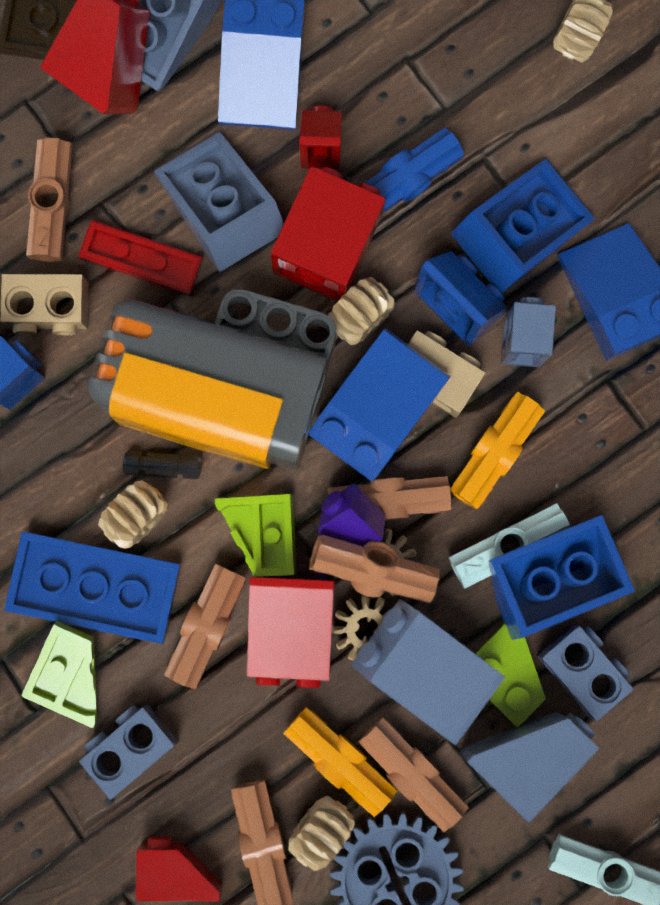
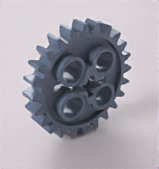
[330,811,464,905]

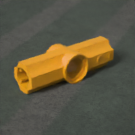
[450,392,545,510]
[283,706,398,817]

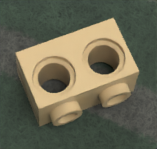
[0,274,89,336]

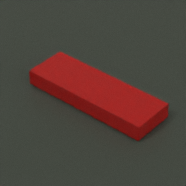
[78,220,203,296]

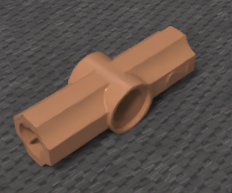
[26,137,73,262]
[328,476,451,521]
[309,535,440,603]
[164,564,247,690]
[358,717,469,832]
[231,779,294,905]

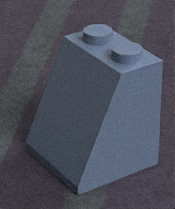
[351,599,505,745]
[459,711,599,823]

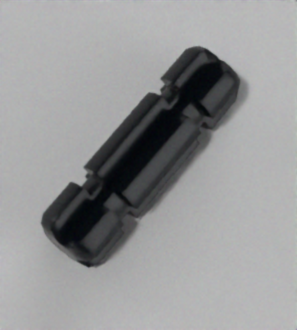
[123,451,202,480]

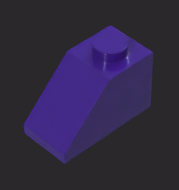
[316,483,386,579]

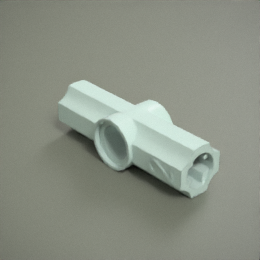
[448,503,570,589]
[547,834,660,905]

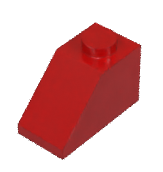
[299,106,342,170]
[136,836,223,902]

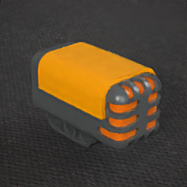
[88,289,336,470]

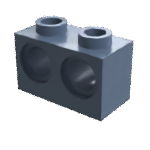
[501,297,556,368]
[537,625,634,722]
[79,704,179,800]

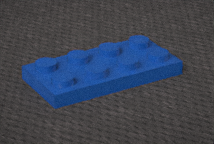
[4,531,181,644]

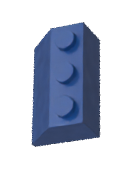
[489,515,635,640]

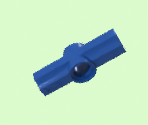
[364,128,464,214]

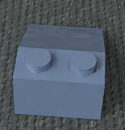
[139,0,222,91]
[154,132,284,272]

